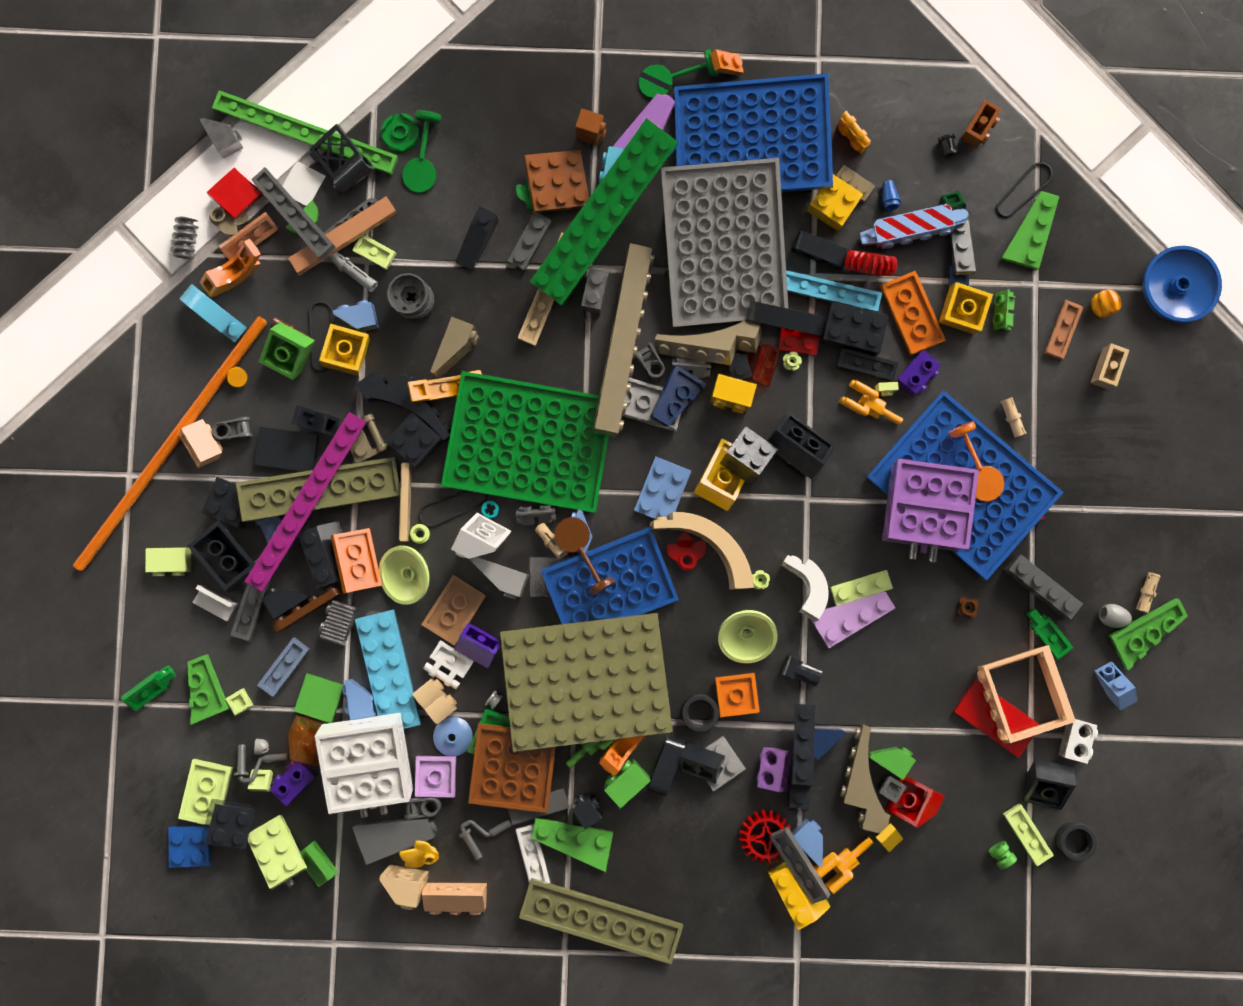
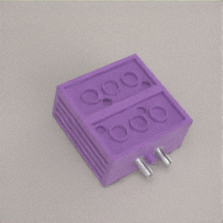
[882,459,979,563]

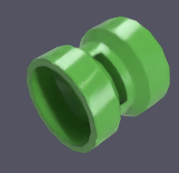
[989,841,1017,869]

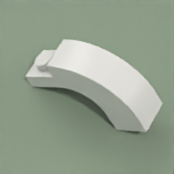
[781,555,828,622]

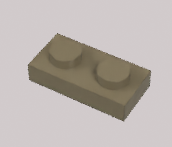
[836,165,875,203]

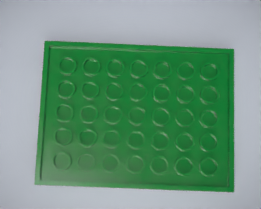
[441,371,609,513]

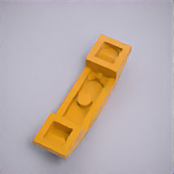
[407,370,481,402]

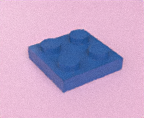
[168,825,211,868]

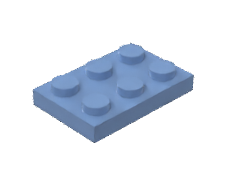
[634,456,691,520]

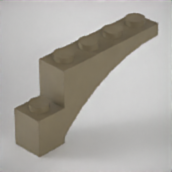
[655,321,762,365]
[839,724,890,833]

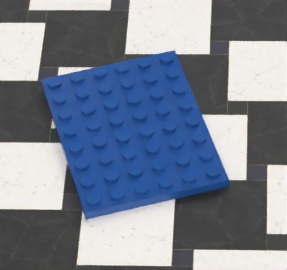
[674,73,833,192]
[866,390,1064,581]

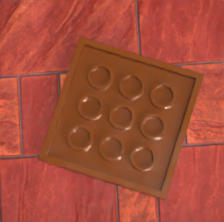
[469,723,556,813]

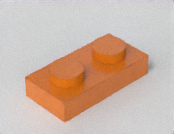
[710,50,744,76]

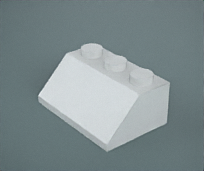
[451,513,511,559]

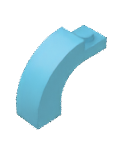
[180,284,247,342]

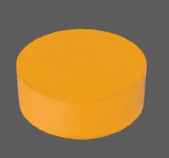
[227,367,247,387]

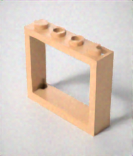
[977,645,1076,743]

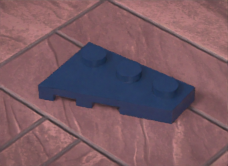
[650,365,708,426]

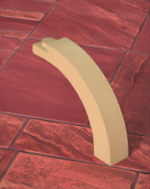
[650,512,754,590]

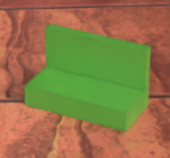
[300,841,338,887]

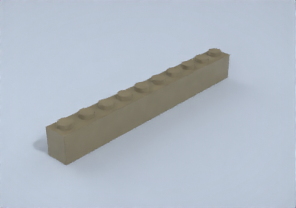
[592,243,654,437]

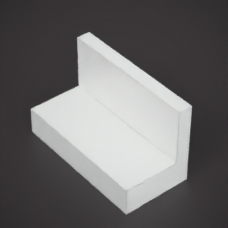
[193,585,238,621]

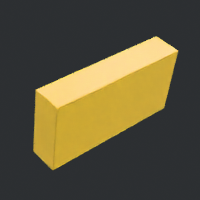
[876,823,903,852]

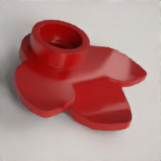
[667,532,706,571]

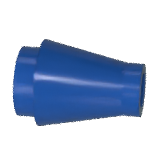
[882,180,901,211]

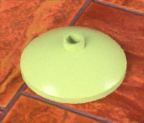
[379,546,429,605]
[718,610,777,663]

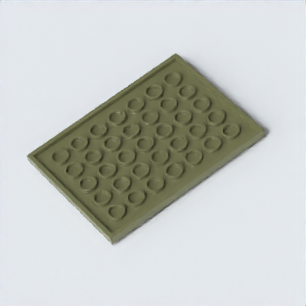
[500,613,673,752]

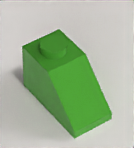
[868,747,916,780]

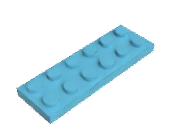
[355,610,422,729]

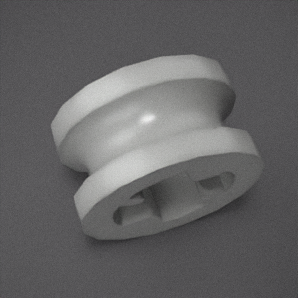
[485,691,503,710]

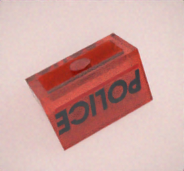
[745,343,781,387]

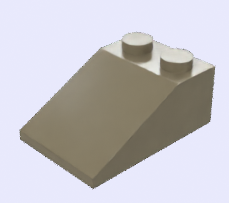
[430,317,479,379]

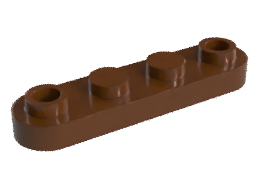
[272,585,343,634]

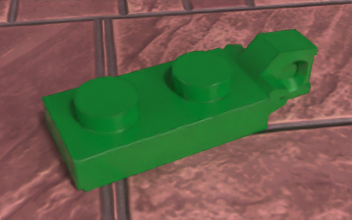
[1026,609,1073,660]
[121,665,176,711]

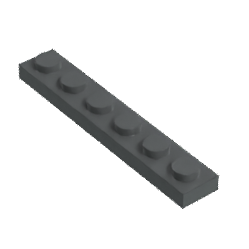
[251,167,336,260]

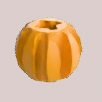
[1091,290,1122,317]

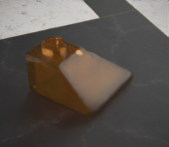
[288,715,323,766]

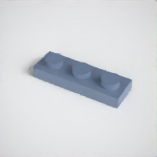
[257,637,310,697]

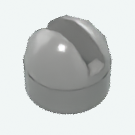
[254,739,269,755]

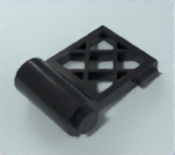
[309,123,374,194]

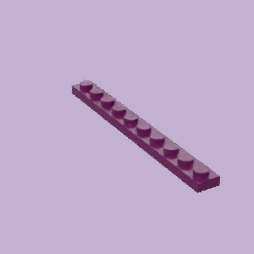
[244,412,366,592]

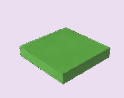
[294,673,343,723]

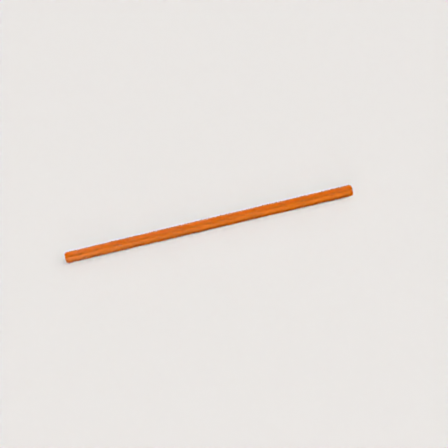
[73,317,267,571]

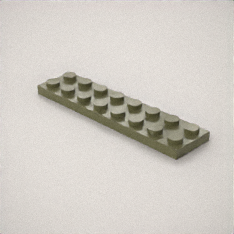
[236,457,401,522]
[519,878,683,964]

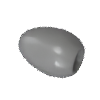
[1099,604,1132,628]

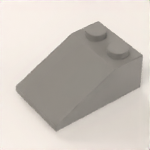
[470,557,529,599]

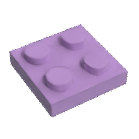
[415,756,456,797]

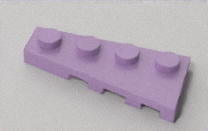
[810,591,895,648]

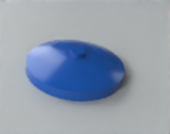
[1142,245,1222,323]

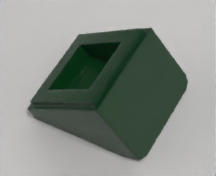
[941,191,966,211]

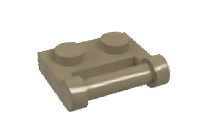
[350,414,389,463]

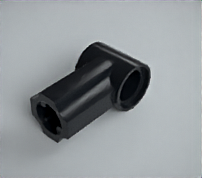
[780,655,822,687]

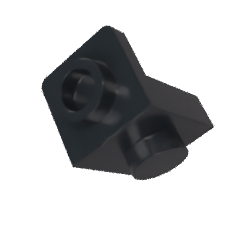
[727,353,752,380]

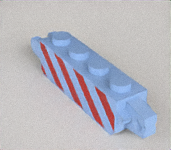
[860,204,969,249]

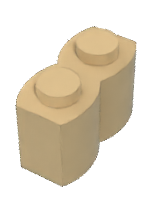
[412,678,457,725]

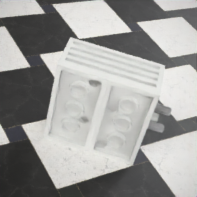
[315,713,413,818]

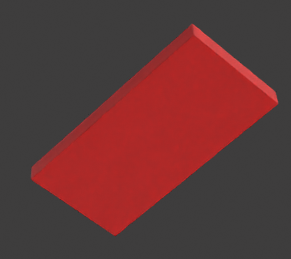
[953,679,1040,758]

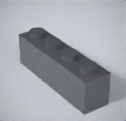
[1003,554,1083,619]

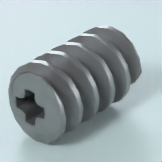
[170,216,199,260]

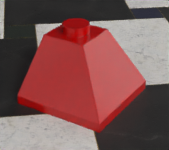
[885,776,945,827]

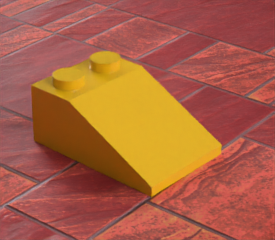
[693,439,744,511]

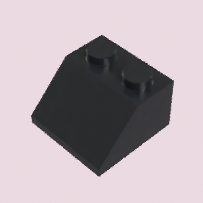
[1023,759,1076,810]

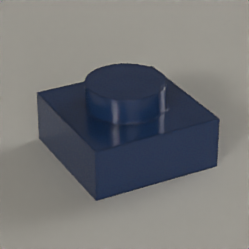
[948,266,969,287]

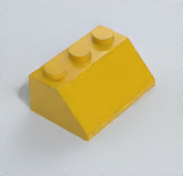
[768,862,830,930]

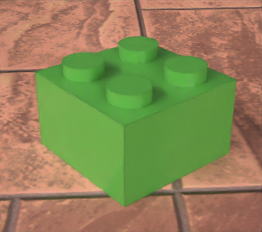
[258,322,315,380]
[604,759,650,809]

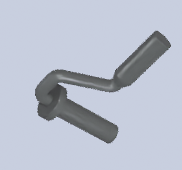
[234,744,287,783]
[458,819,512,860]

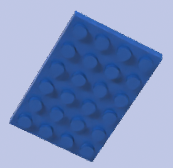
[541,527,679,624]

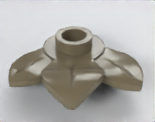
[209,207,249,236]

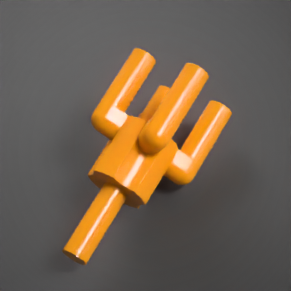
[839,379,903,425]
[814,837,874,894]

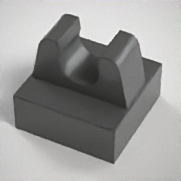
[878,775,907,803]

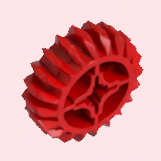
[845,250,897,277]
[739,809,793,864]

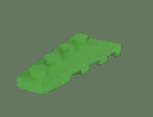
[1001,191,1059,270]
[1108,598,1188,671]
[531,817,613,872]

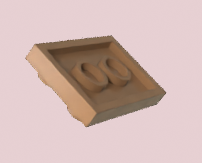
[421,575,487,646]

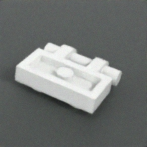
[423,640,474,689]

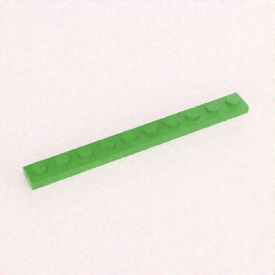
[212,90,398,175]

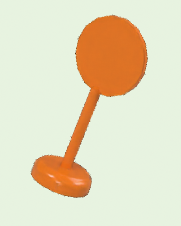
[948,421,1004,501]

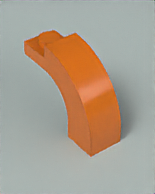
[199,239,261,298]
[599,736,645,776]

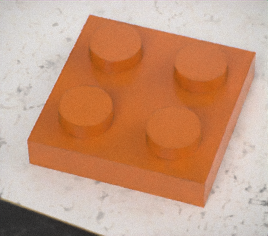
[715,673,759,717]

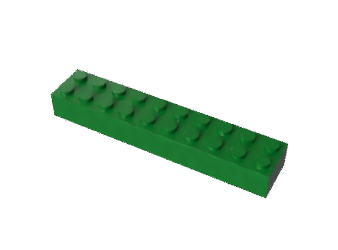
[530,118,679,305]

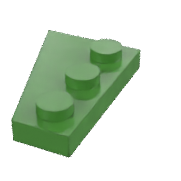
[187,654,229,724]

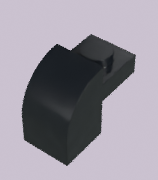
[291,405,340,437]

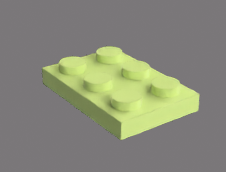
[178,759,233,824]
[248,815,307,889]

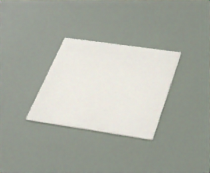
[283,161,326,206]

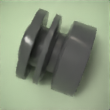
[387,273,435,320]

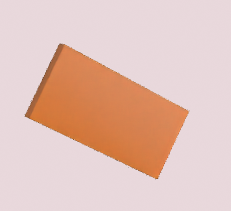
[879,271,946,356]

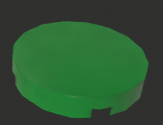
[381,113,420,152]

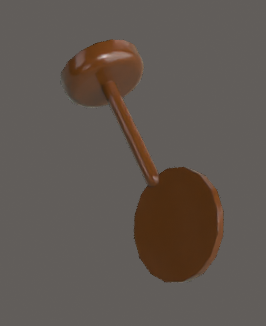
[555,517,615,596]

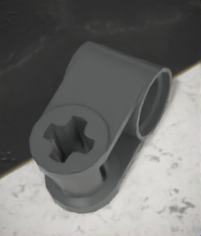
[636,342,665,381]
[212,417,253,442]
[404,797,442,820]

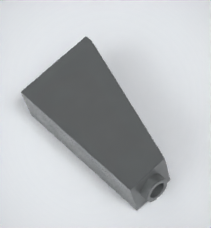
[352,817,437,865]

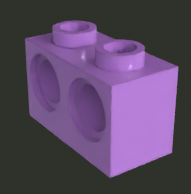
[757,747,792,792]

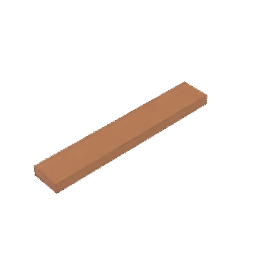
[288,196,397,276]

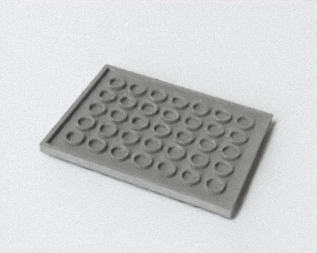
[661,158,788,327]

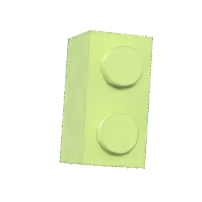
[146,548,191,576]

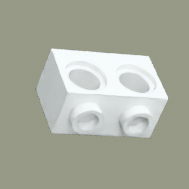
[1058,719,1098,764]

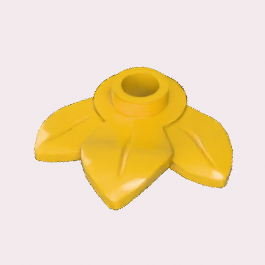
[399,841,439,868]

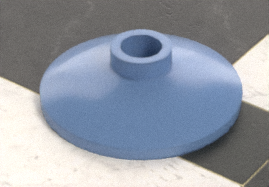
[433,717,473,756]

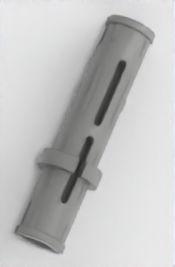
[327,252,378,292]

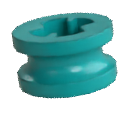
[481,501,500,519]

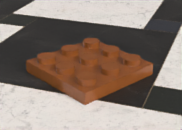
[524,150,589,213]

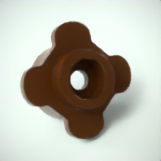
[957,597,979,618]

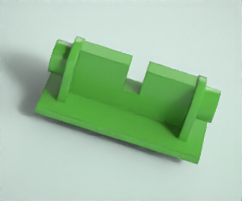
[993,289,1015,331]

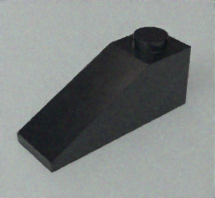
[456,206,499,271]

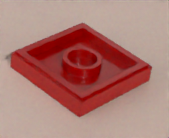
[206,167,263,220]

